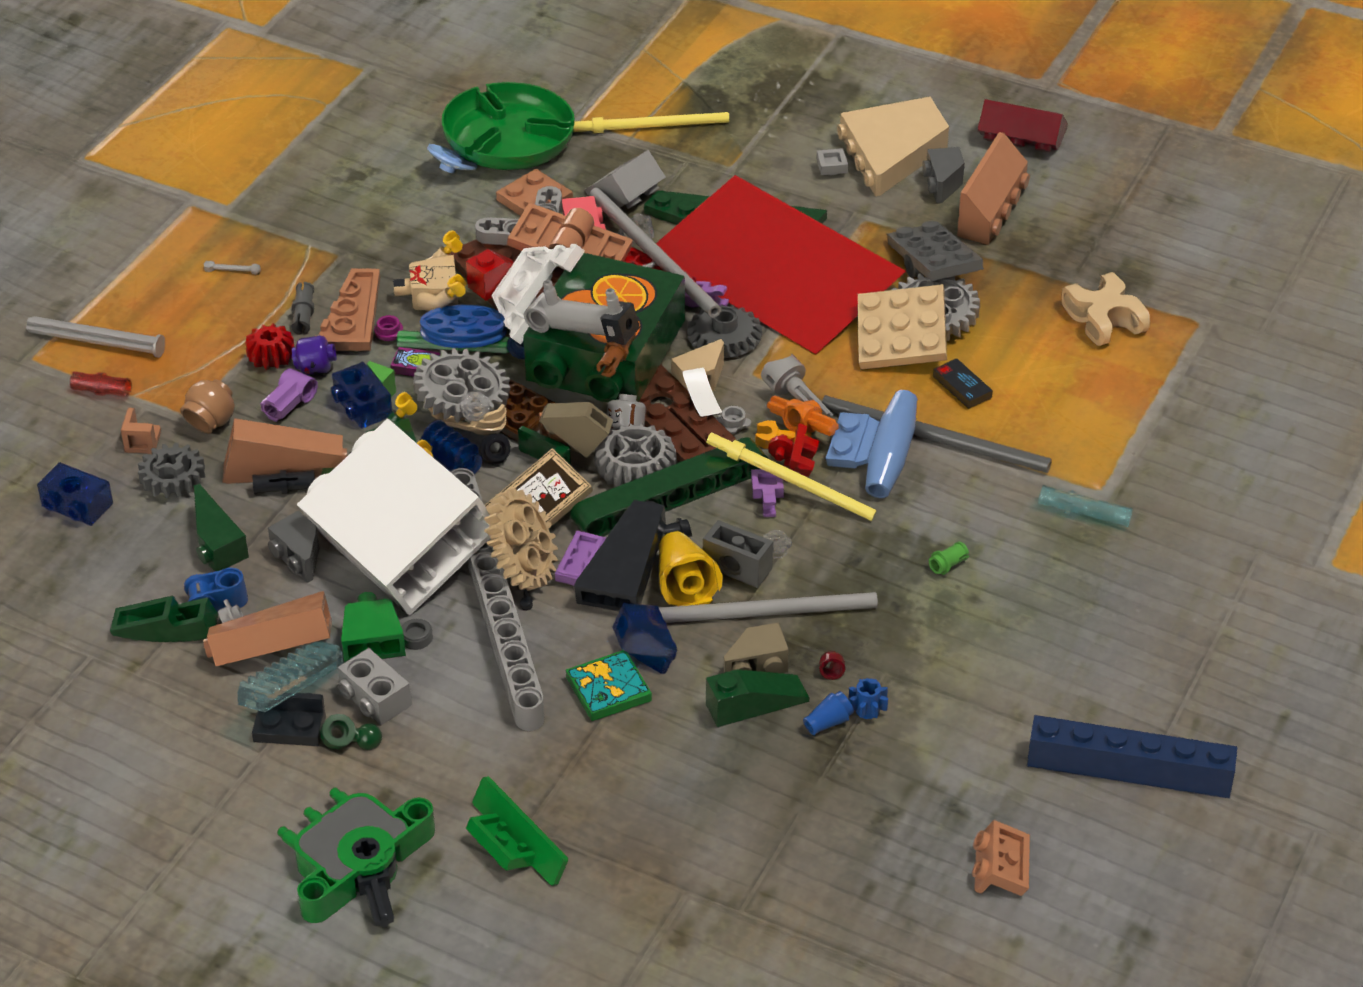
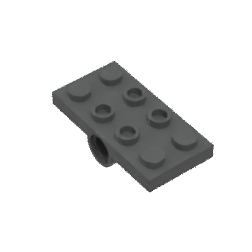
[887,221,983,281]

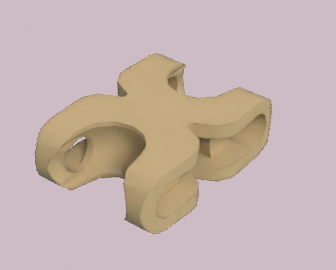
[1062,272,1150,346]

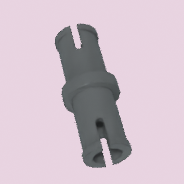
[291,282,314,334]

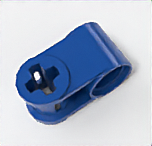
[184,568,248,612]

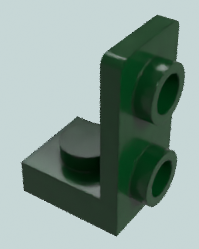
[518,426,571,466]

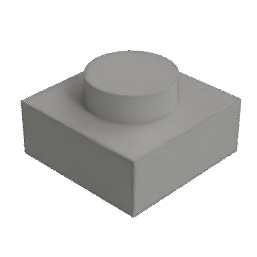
[816,148,848,175]

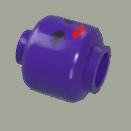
[292,335,337,375]

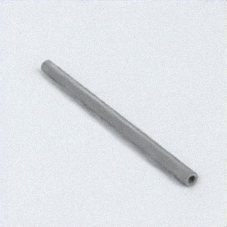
[589,188,721,318]

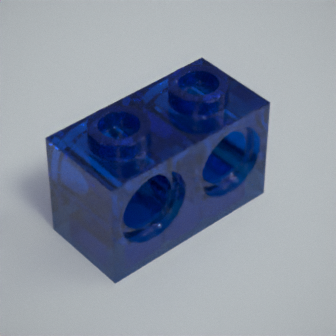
[330,362,392,429]

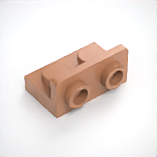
[972,820,1030,896]

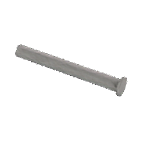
[26,316,165,358]

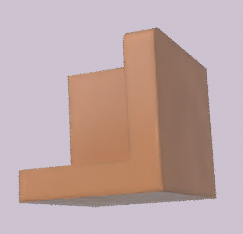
[121,408,161,454]

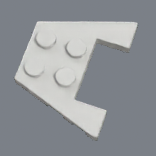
[492,244,585,344]

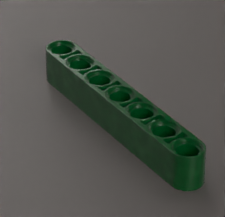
[570,437,768,537]

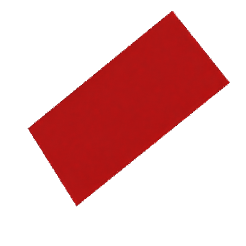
[656,175,906,354]

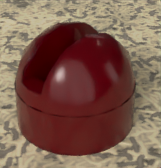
[819,651,846,680]

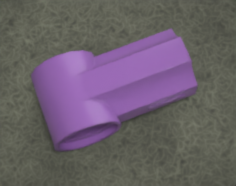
[260,368,318,422]

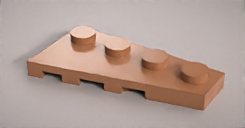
[315,269,380,351]

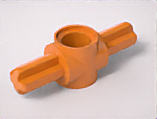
[767,396,839,436]

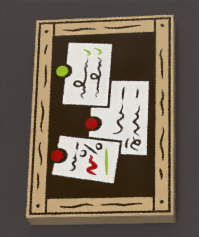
[485,448,593,526]

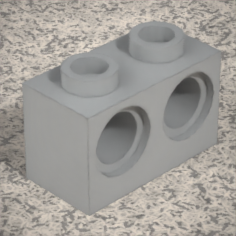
[338,648,412,725]

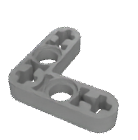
[475,186,562,245]

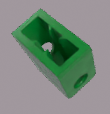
[341,592,406,663]

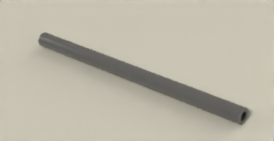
[822,395,1052,473]

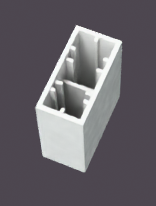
[297,418,490,616]

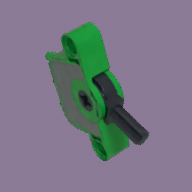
[277,788,435,928]

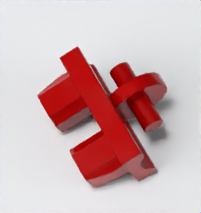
[768,423,819,482]

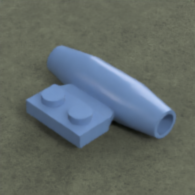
[825,390,918,498]

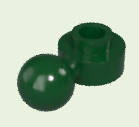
[320,714,382,750]

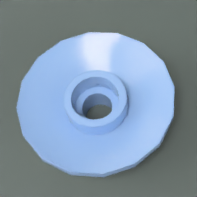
[427,144,477,174]

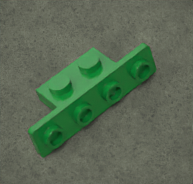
[466,776,568,886]

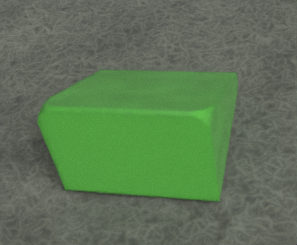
[367,361,396,403]

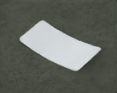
[683,368,722,417]

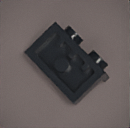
[252,690,326,746]

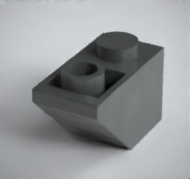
[922,147,965,204]
[268,510,320,583]

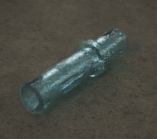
[1038,485,1133,527]

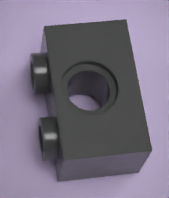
[703,520,774,588]

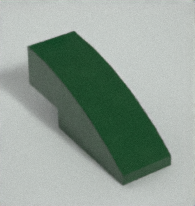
[110,595,219,642]

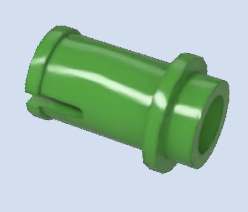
[929,541,969,575]

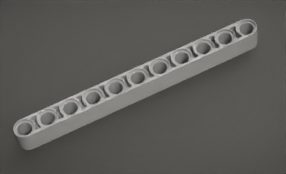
[450,468,544,731]

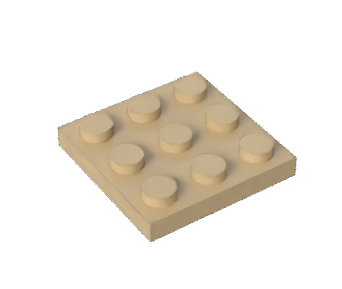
[858,284,947,369]

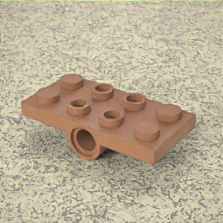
[507,203,633,262]

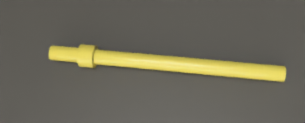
[573,112,729,134]
[706,432,877,521]

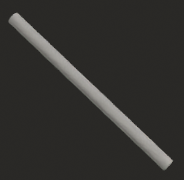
[622,592,878,626]

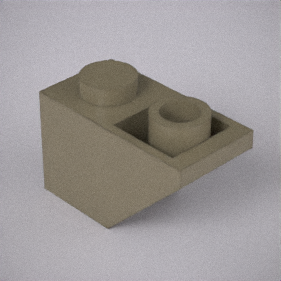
[539,402,613,458]
[723,622,789,673]

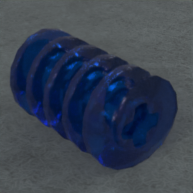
[420,420,482,475]

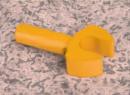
[755,420,812,449]

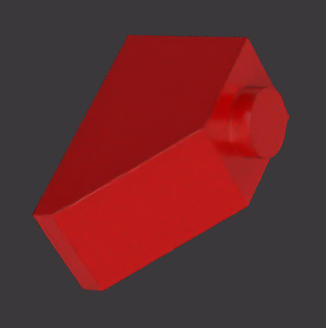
[466,249,514,301]

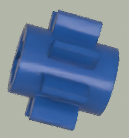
[848,678,888,719]

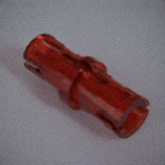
[70,371,132,397]

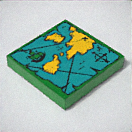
[566,650,652,721]

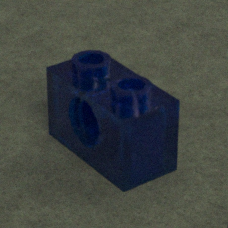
[37,462,113,526]

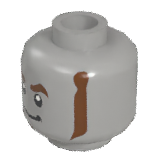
[607,394,646,430]

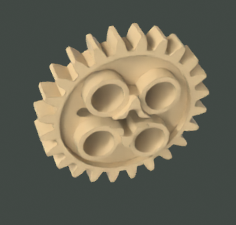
[484,488,558,591]

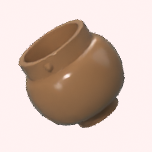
[180,379,235,434]

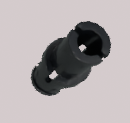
[252,470,315,494]

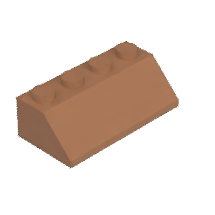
[957,132,1030,245]

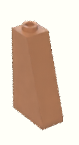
[223,418,347,484]
[203,591,332,666]

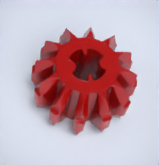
[245,323,294,370]

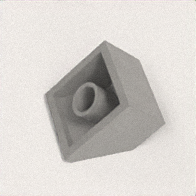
[585,150,666,209]

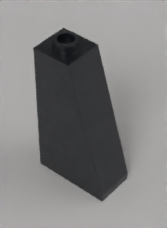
[574,500,666,612]

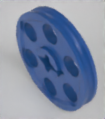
[420,305,507,348]

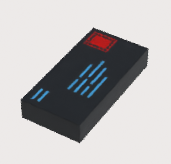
[933,358,993,409]

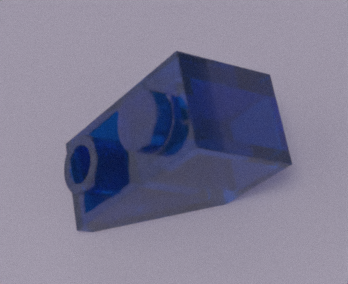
[612,603,678,674]

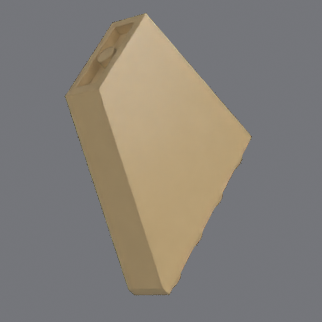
[837,97,949,196]

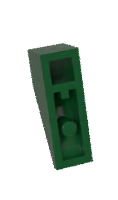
[194,484,249,571]
[706,669,810,728]

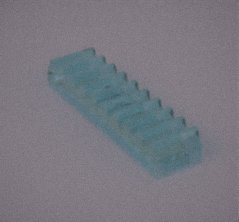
[237,641,343,712]

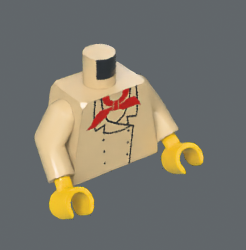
[393,230,467,311]

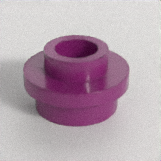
[374,315,403,341]

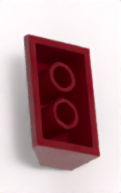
[978,99,1068,152]

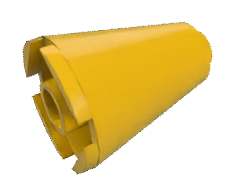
[659,531,723,606]

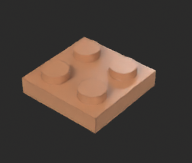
[496,169,573,216]

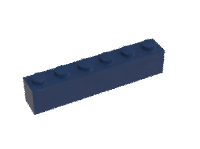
[1027,715,1238,798]

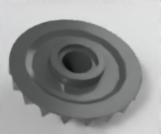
[687,304,762,358]

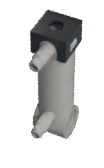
[524,280,640,345]

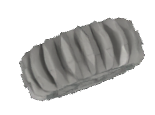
[595,423,676,487]

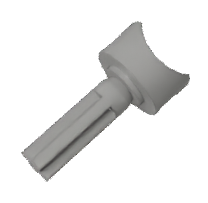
[761,354,833,418]

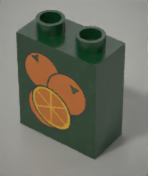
[523,253,685,402]

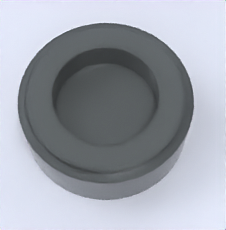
[401,619,433,650]

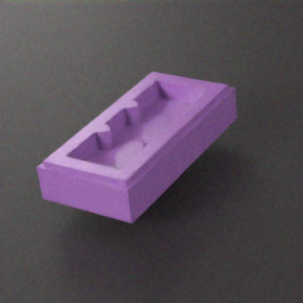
[555,531,606,585]

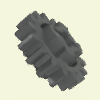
[138,443,205,498]

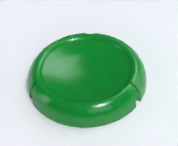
[442,82,575,170]

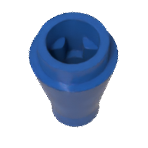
[803,691,854,735]

